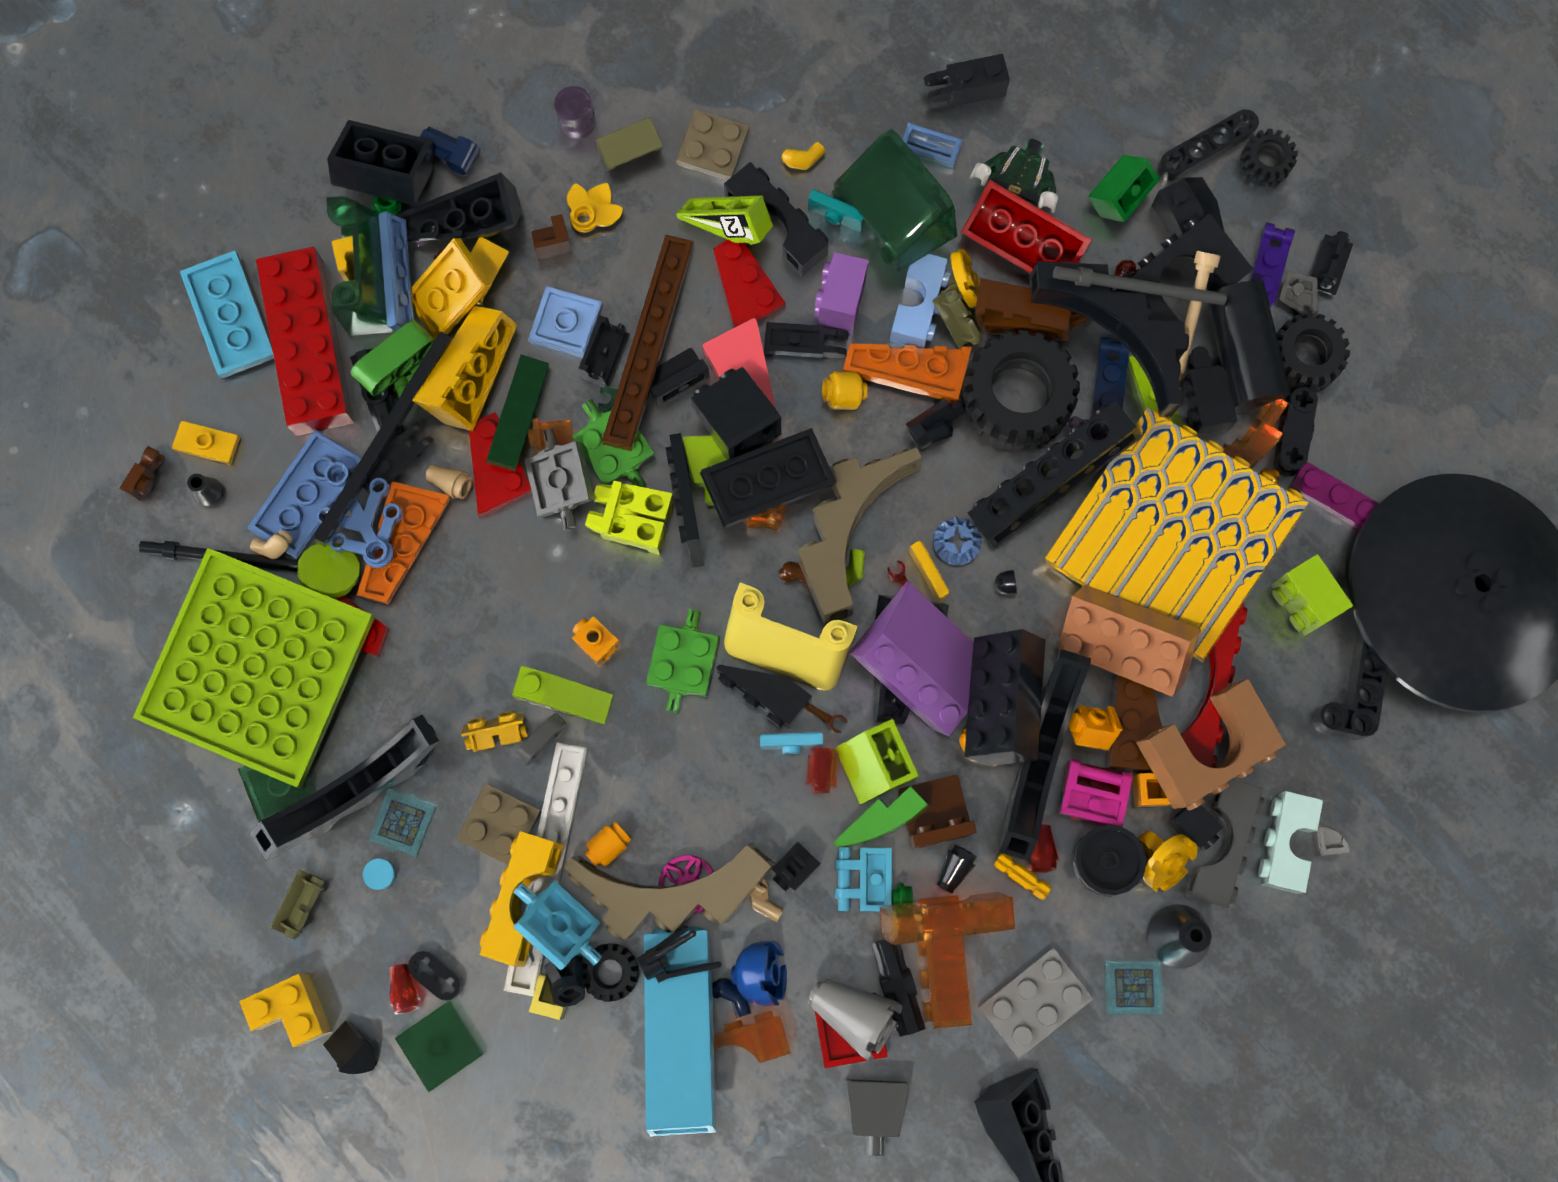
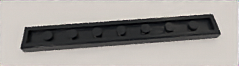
[314,332,451,548]

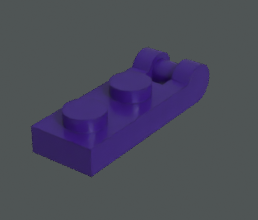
[1249,222,1295,308]

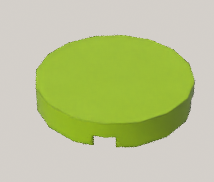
[297,543,360,599]

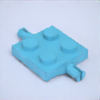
[513,880,603,970]

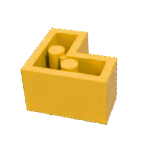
[239,973,332,1047]

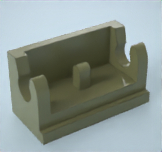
[596,117,663,171]

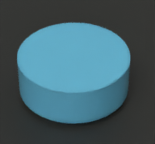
[362,858,396,890]

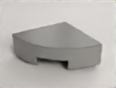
[1313,825,1351,856]

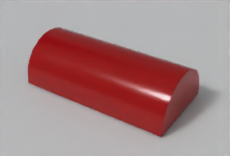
[961,180,1093,274]

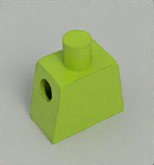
[682,435,726,506]

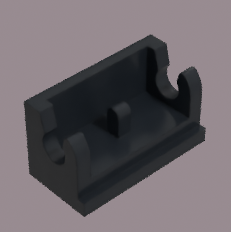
[578,315,630,388]

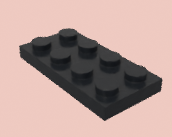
[700,428,836,528]

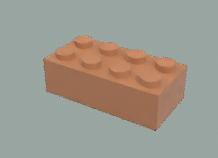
[1057,585,1201,697]

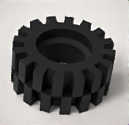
[1240,129,1298,187]
[583,943,639,1002]

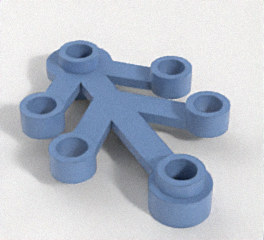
[316,462,403,568]

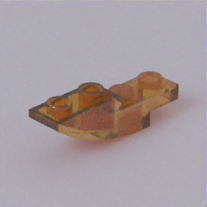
[1222,398,1289,469]

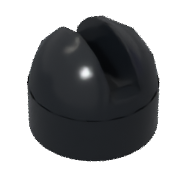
[994,570,1017,595]

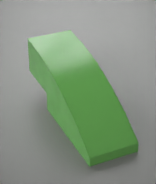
[833,786,930,847]

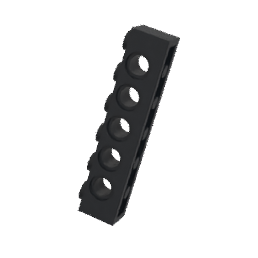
[967,401,1142,549]

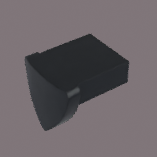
[323,1021,375,1074]

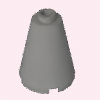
[809,979,902,1062]

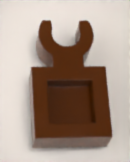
[119,446,165,501]

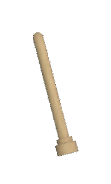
[1179,251,1220,387]

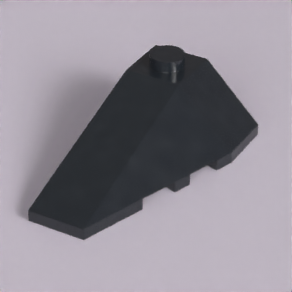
[1152,177,1225,292]

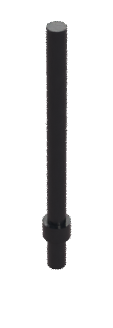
[139,541,298,572]

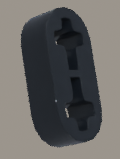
[408,951,463,1001]

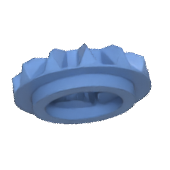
[933,517,982,565]

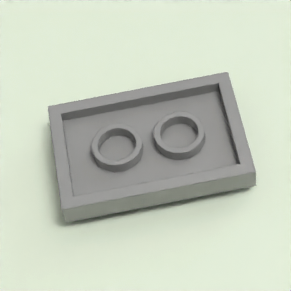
[978,948,1093,1059]

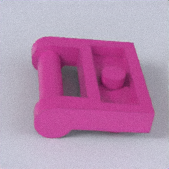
[1059,758,1133,827]

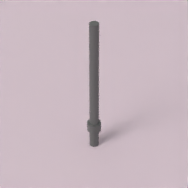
[1053,266,1227,305]

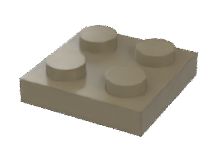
[676,109,749,180]
[456,783,542,865]

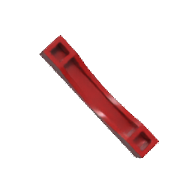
[1180,601,1248,768]

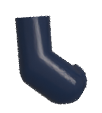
[712,978,751,1018]

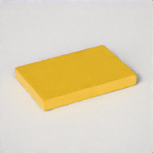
[411,238,492,339]

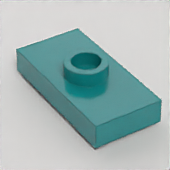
[808,189,866,232]

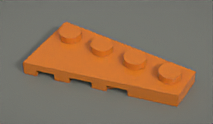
[357,481,452,605]

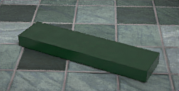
[486,354,549,472]

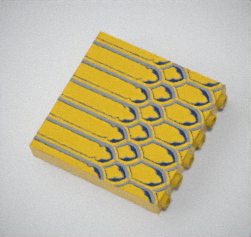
[1045,407,1308,663]

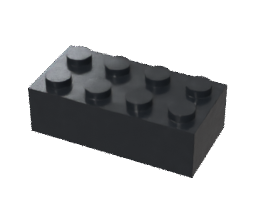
[964,629,1046,766]

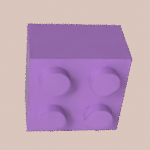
[814,252,869,336]

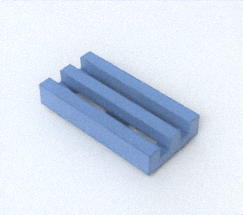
[899,122,963,169]

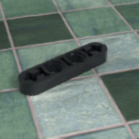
[1158,109,1259,181]

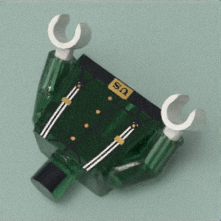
[969,139,1058,213]

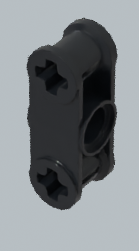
[1273,387,1318,477]

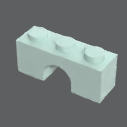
[1258,791,1323,894]

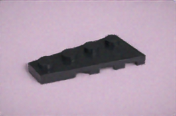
[665,433,704,568]

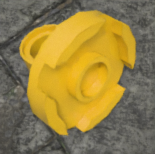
[1138,830,1198,892]

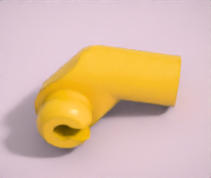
[782,142,826,170]

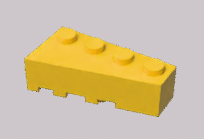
[412,306,517,431]

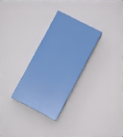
[247,429,362,560]

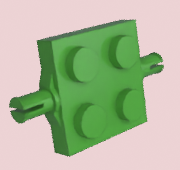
[572,399,655,487]
[646,609,720,713]

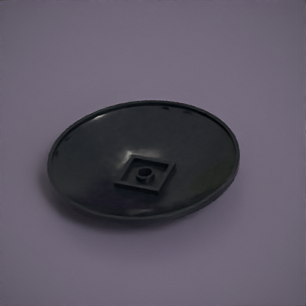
[1349,474,1558,712]

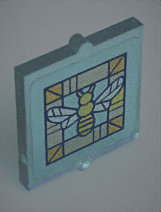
[368,789,437,858]
[1103,961,1165,1015]

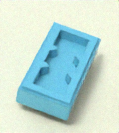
[760,732,823,754]

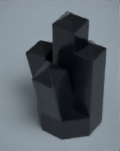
[906,399,966,450]
[544,955,585,1007]

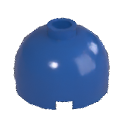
[731,940,787,1006]

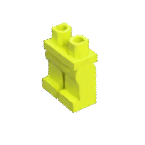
[585,481,675,555]

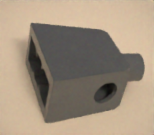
[846,1079,909,1156]

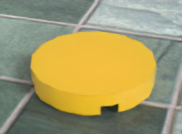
[950,248,980,308]

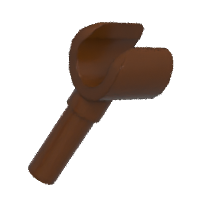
[805,703,847,733]

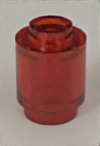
[806,748,839,794]

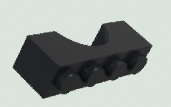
[724,162,829,276]

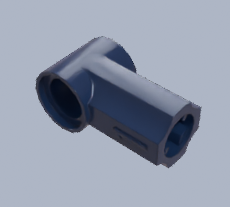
[420,126,481,176]

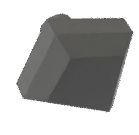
[1279,271,1318,318]

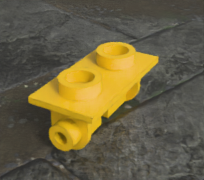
[461,711,528,752]

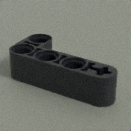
[1311,629,1387,740]

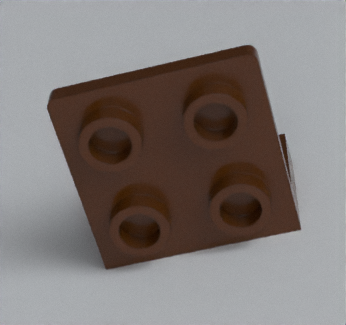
[898,775,977,850]

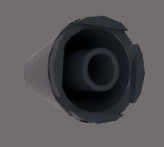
[1147,904,1212,968]

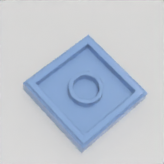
[528,286,603,358]

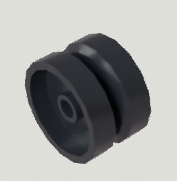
[1071,825,1146,897]

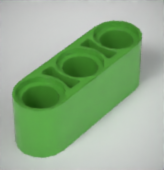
[351,320,435,396]

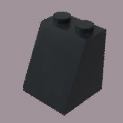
[691,366,782,460]

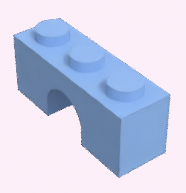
[890,250,951,348]

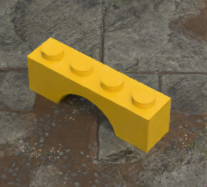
[479,831,564,967]

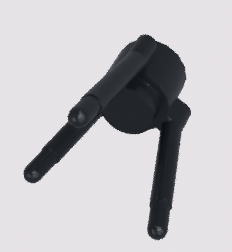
[637,925,722,983]

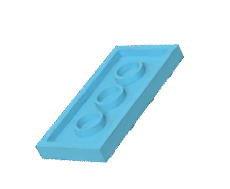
[180,250,274,379]

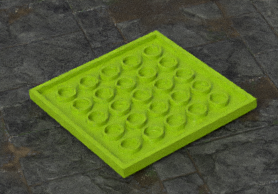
[133,548,375,788]

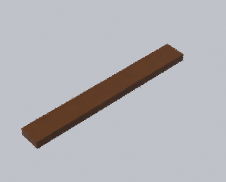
[602,235,694,451]

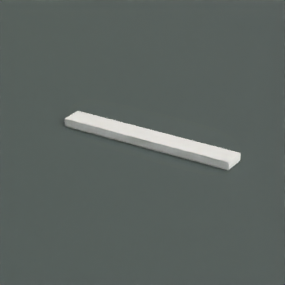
[503,742,588,996]

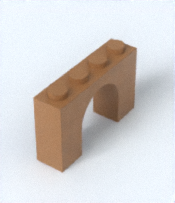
[1136,679,1286,810]

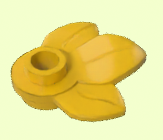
[567,183,623,233]

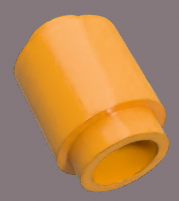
[585,821,632,867]

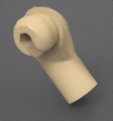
[250,530,293,559]
[749,879,784,922]

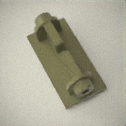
[932,283,983,348]
[270,869,325,940]

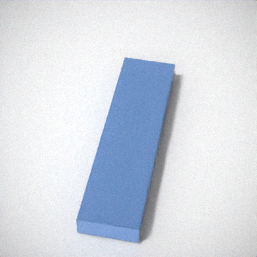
[379,211,414,331]

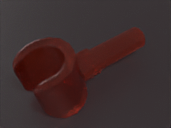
[887,560,909,586]

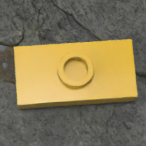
[172,421,241,466]

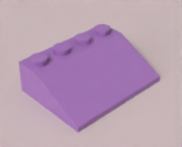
[849,581,973,736]

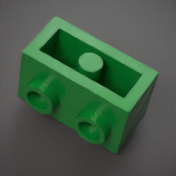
[1088,155,1160,222]

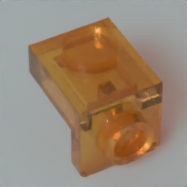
[528,418,574,453]

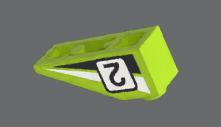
[676,196,773,244]
[512,666,614,725]

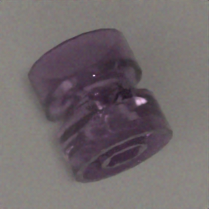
[554,86,596,139]

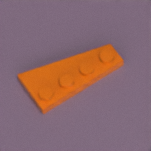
[843,343,972,403]

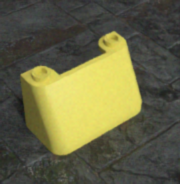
[724,582,858,691]

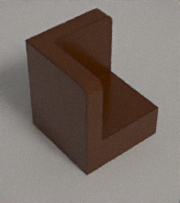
[531,214,572,260]

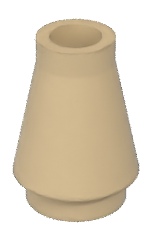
[426,464,473,499]

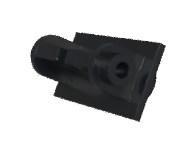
[1311,231,1353,296]

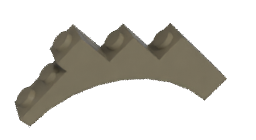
[798,448,922,626]
[564,843,776,940]

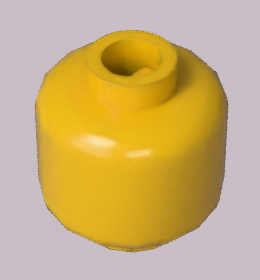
[822,371,868,410]

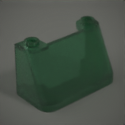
[832,129,957,272]
[326,196,396,336]

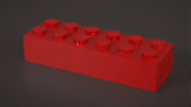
[256,246,354,436]

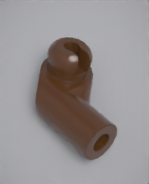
[779,561,812,595]

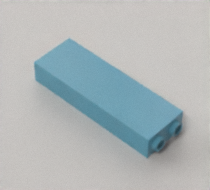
[644,927,716,1136]

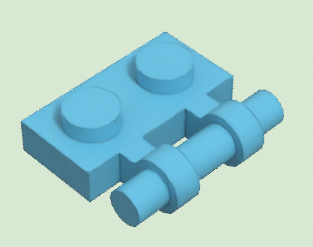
[835,847,892,912]

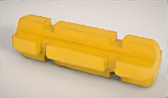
[994,853,1052,900]

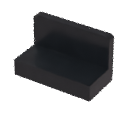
[650,348,710,407]

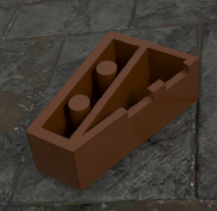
[975,278,1074,341]
[1105,675,1162,774]

